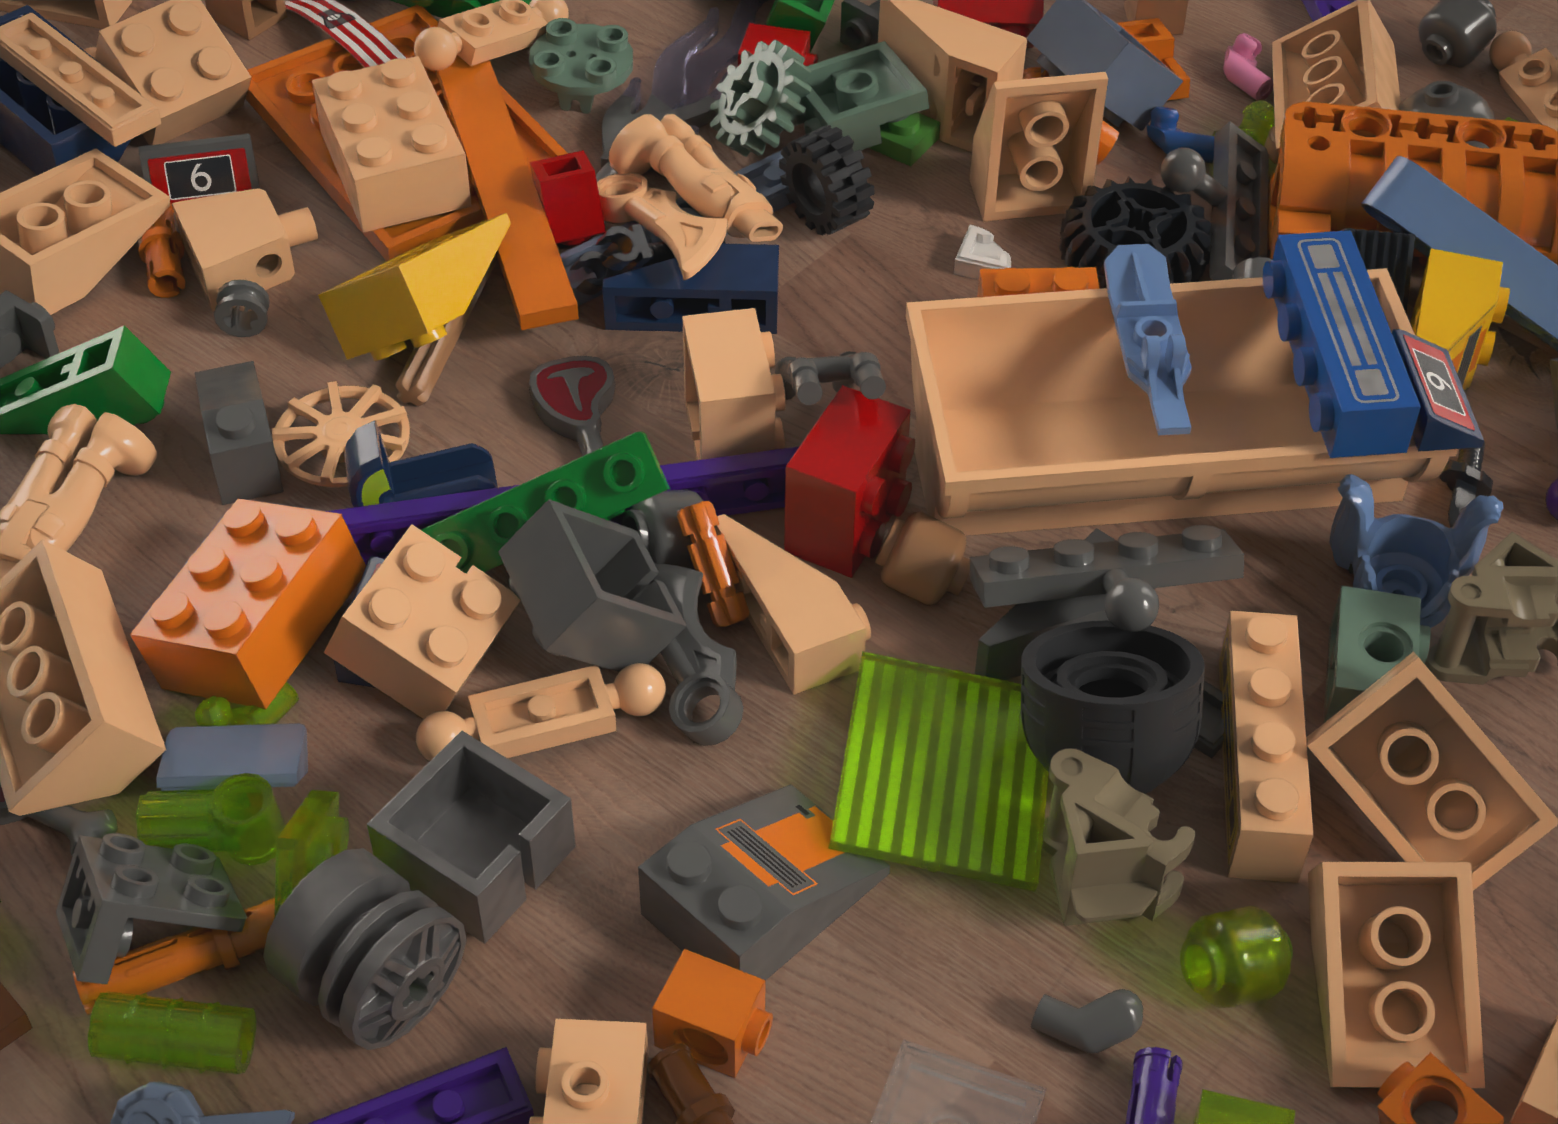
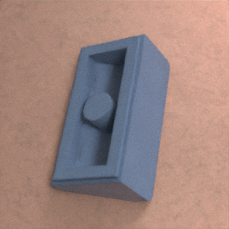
[156,723,308,791]

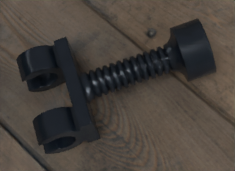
[570,224,726,295]

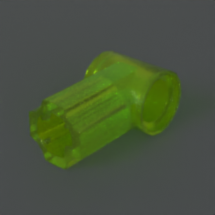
[136,773,288,865]

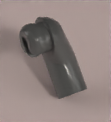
[1031,989,1144,1054]

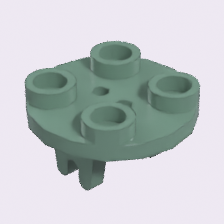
[529,18,633,114]

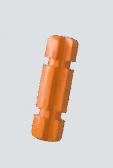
[677,501,749,627]

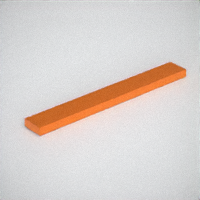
[435,55,579,330]

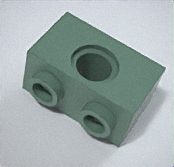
[1323,586,1431,724]

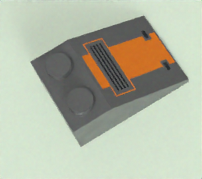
[638,784,890,980]

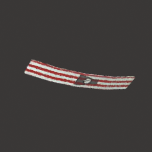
[285,0,407,68]

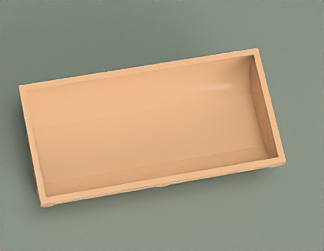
[905,268,1458,536]

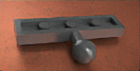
[1160,121,1269,281]
[970,525,1244,632]

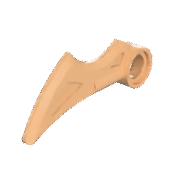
[597,173,728,280]

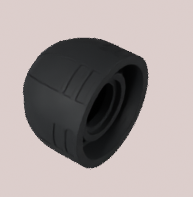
[1021,620,1205,794]

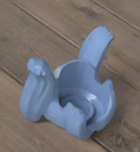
[1329,474,1504,628]

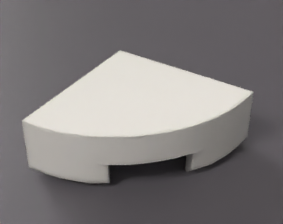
[954,225,1011,280]

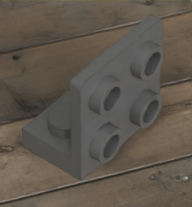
[56,833,247,984]

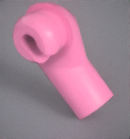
[1223,33,1273,102]

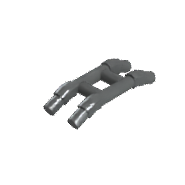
[775,351,886,405]

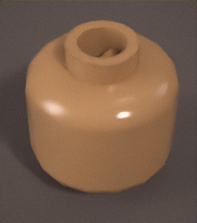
[874,511,970,606]

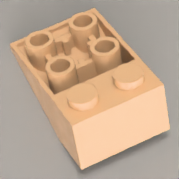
[878,0,1027,152]

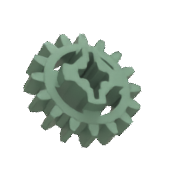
[710,40,812,157]

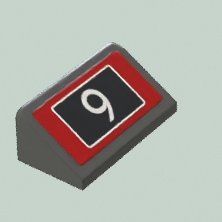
[138,134,260,206]

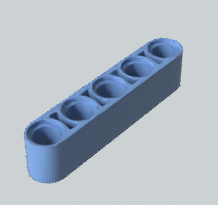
[1361,156,1558,352]

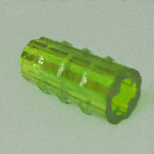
[88,992,257,1074]

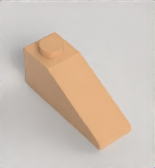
[714,514,871,695]

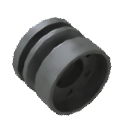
[263,848,467,1050]

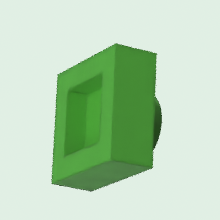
[869,112,940,167]

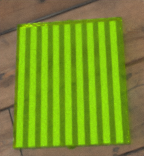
[828,651,1049,891]

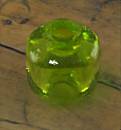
[1180,906,1293,1008]

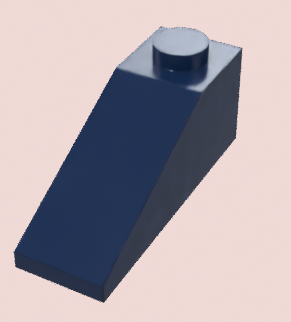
[603,243,779,334]

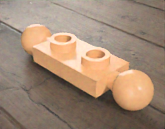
[414,0,569,71]
[1489,31,1558,132]
[416,663,666,761]

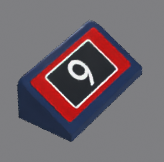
[1392,329,1484,452]

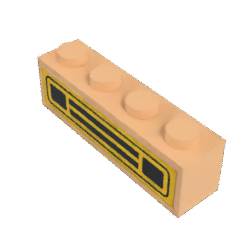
[1218,611,1313,883]

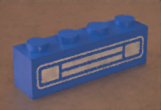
[1263,230,1421,458]

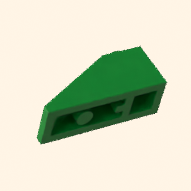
[0,325,171,434]

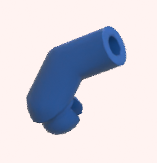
[1146,107,1214,163]

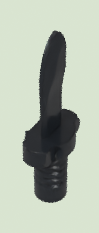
[1439,441,1493,528]

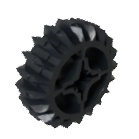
[1059,176,1212,289]

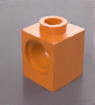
[652,949,773,1078]
[1377,1052,1504,1124]

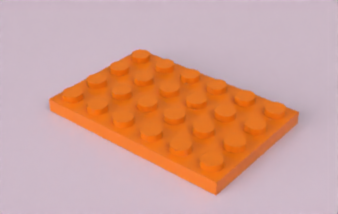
[246,5,568,261]

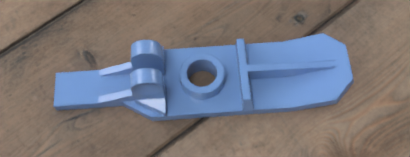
[1104,244,1192,435]

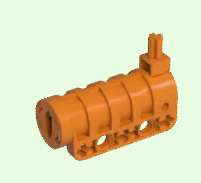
[1268,102,1558,267]

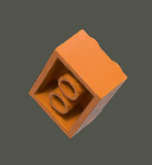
[130,498,366,709]

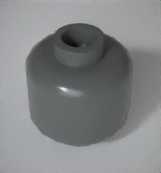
[1418,0,1497,68]
[621,489,703,570]

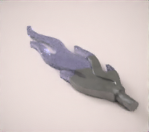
[596,0,768,182]

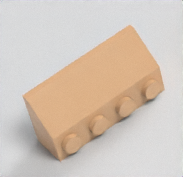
[1272,0,1401,153]
[0,539,166,816]

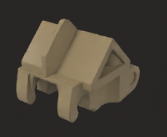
[1425,532,1558,685]
[1038,749,1195,926]

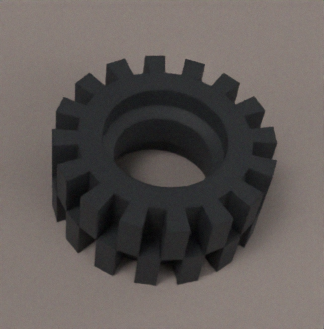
[779,125,875,236]

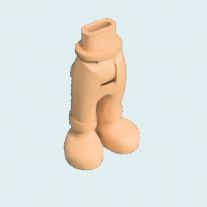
[609,114,783,242]
[0,404,157,580]

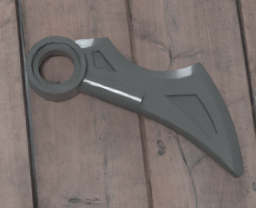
[632,563,744,746]

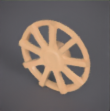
[272,381,410,487]

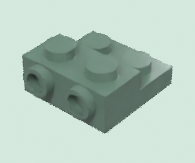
[792,41,929,152]

